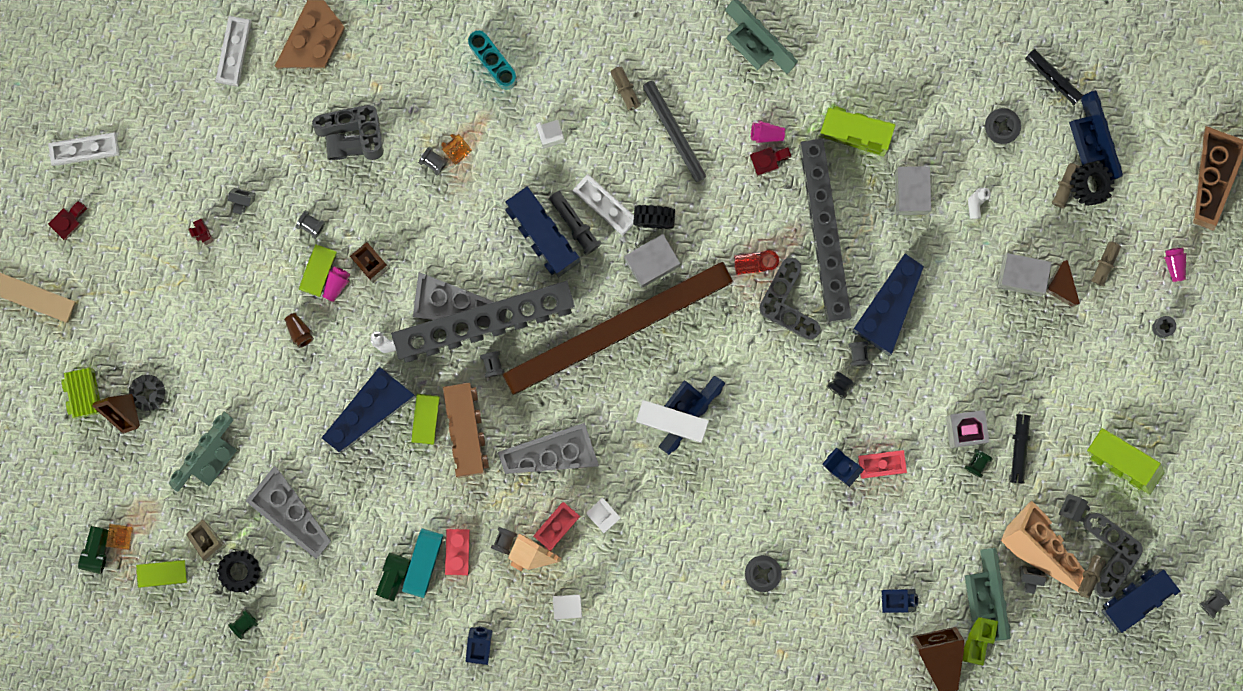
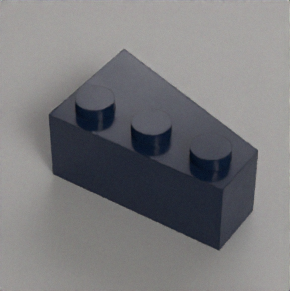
[1101,568,1181,633]

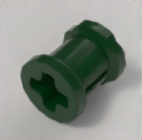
[964,449,993,478]
[228,609,259,640]

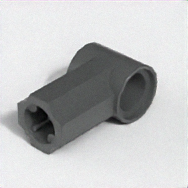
[325,134,371,160]

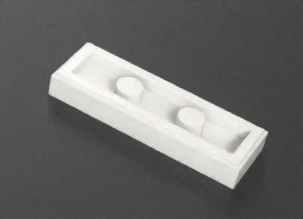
[215,16,252,87]
[48,132,120,166]
[572,174,634,236]
[636,400,709,443]

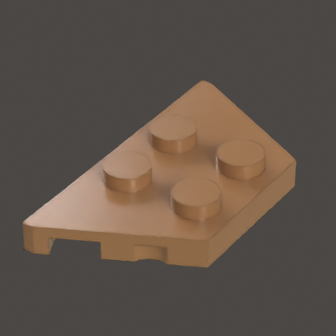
[275,0,345,69]

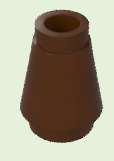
[284,313,314,348]

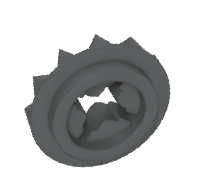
[984,108,1021,145]
[129,375,165,411]
[745,555,782,592]

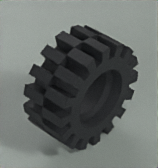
[1070,163,1115,206]
[633,205,675,229]
[217,551,261,592]

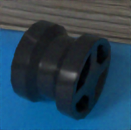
[826,371,855,399]

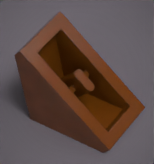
[350,242,390,283]
[1046,260,1080,307]
[92,394,140,434]

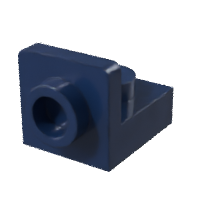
[823,448,864,487]
[882,589,919,613]
[465,626,493,665]

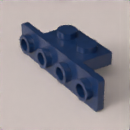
[1069,90,1123,181]
[659,376,725,455]

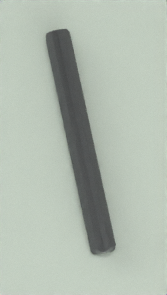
[643,81,706,182]

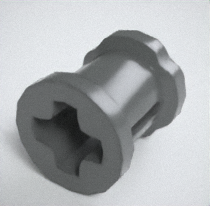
[418,147,449,176]
[295,210,326,239]
[1152,316,1176,338]
[848,341,871,367]
[480,351,505,378]
[491,526,517,555]
[1199,588,1231,619]

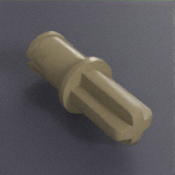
[610,67,641,111]
[1052,163,1080,209]
[1091,241,1121,287]
[1078,555,1106,598]

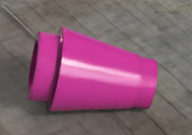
[751,121,785,143]
[1164,248,1187,282]
[322,266,350,302]

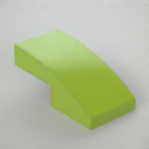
[299,244,337,297]
[411,393,440,445]
[136,560,187,588]
[963,617,998,666]

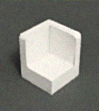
[536,120,565,149]
[587,498,621,533]
[553,595,582,619]

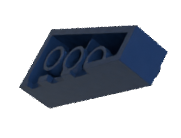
[322,367,416,453]

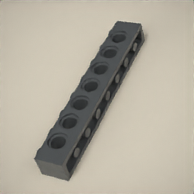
[799,138,851,324]
[391,281,575,363]

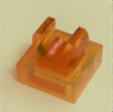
[441,134,472,165]
[106,524,134,550]

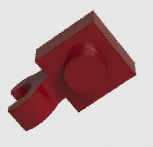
[750,147,791,177]
[48,201,88,241]
[188,219,214,245]

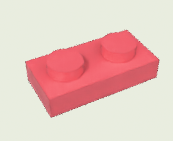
[858,450,907,479]
[533,502,581,551]
[445,529,470,575]

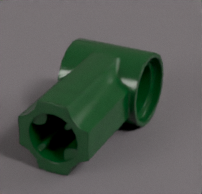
[78,526,111,574]
[376,552,411,601]

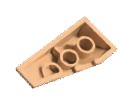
[1001,501,1084,592]
[508,534,562,572]

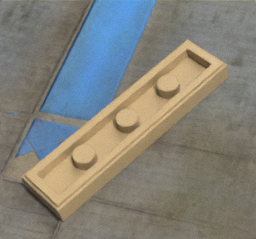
[0,273,76,323]

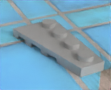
[413,272,506,327]
[498,423,599,474]
[246,466,331,559]

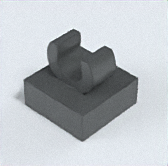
[227,188,256,214]
[1059,494,1090,523]
[1020,566,1046,594]

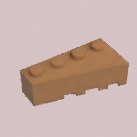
[1192,126,1243,231]
[443,383,489,478]

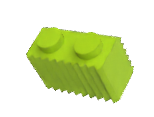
[61,368,100,419]

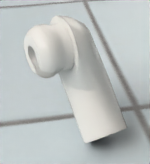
[968,187,991,219]
[371,331,396,353]

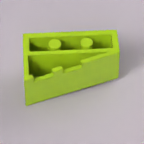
[819,106,896,157]
[1087,428,1165,495]

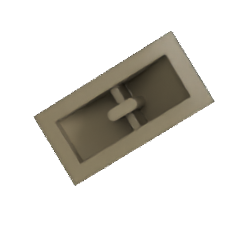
[186,519,226,561]

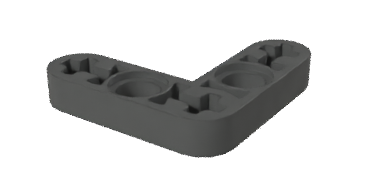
[312,105,384,160]
[759,258,820,340]
[1083,512,1143,598]

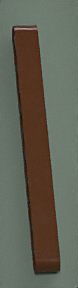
[502,262,734,395]

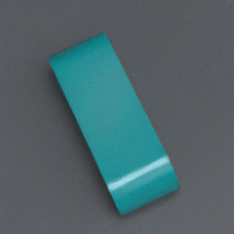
[468,30,517,90]
[402,528,444,598]

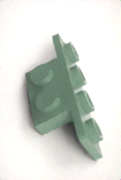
[725,0,798,74]
[169,411,237,492]
[964,548,1011,641]

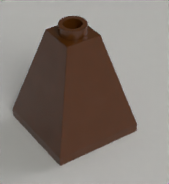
[911,627,965,691]

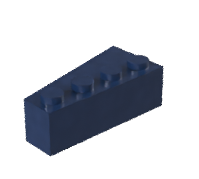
[504,186,580,278]
[852,254,924,356]

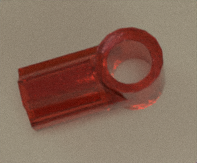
[734,250,779,275]

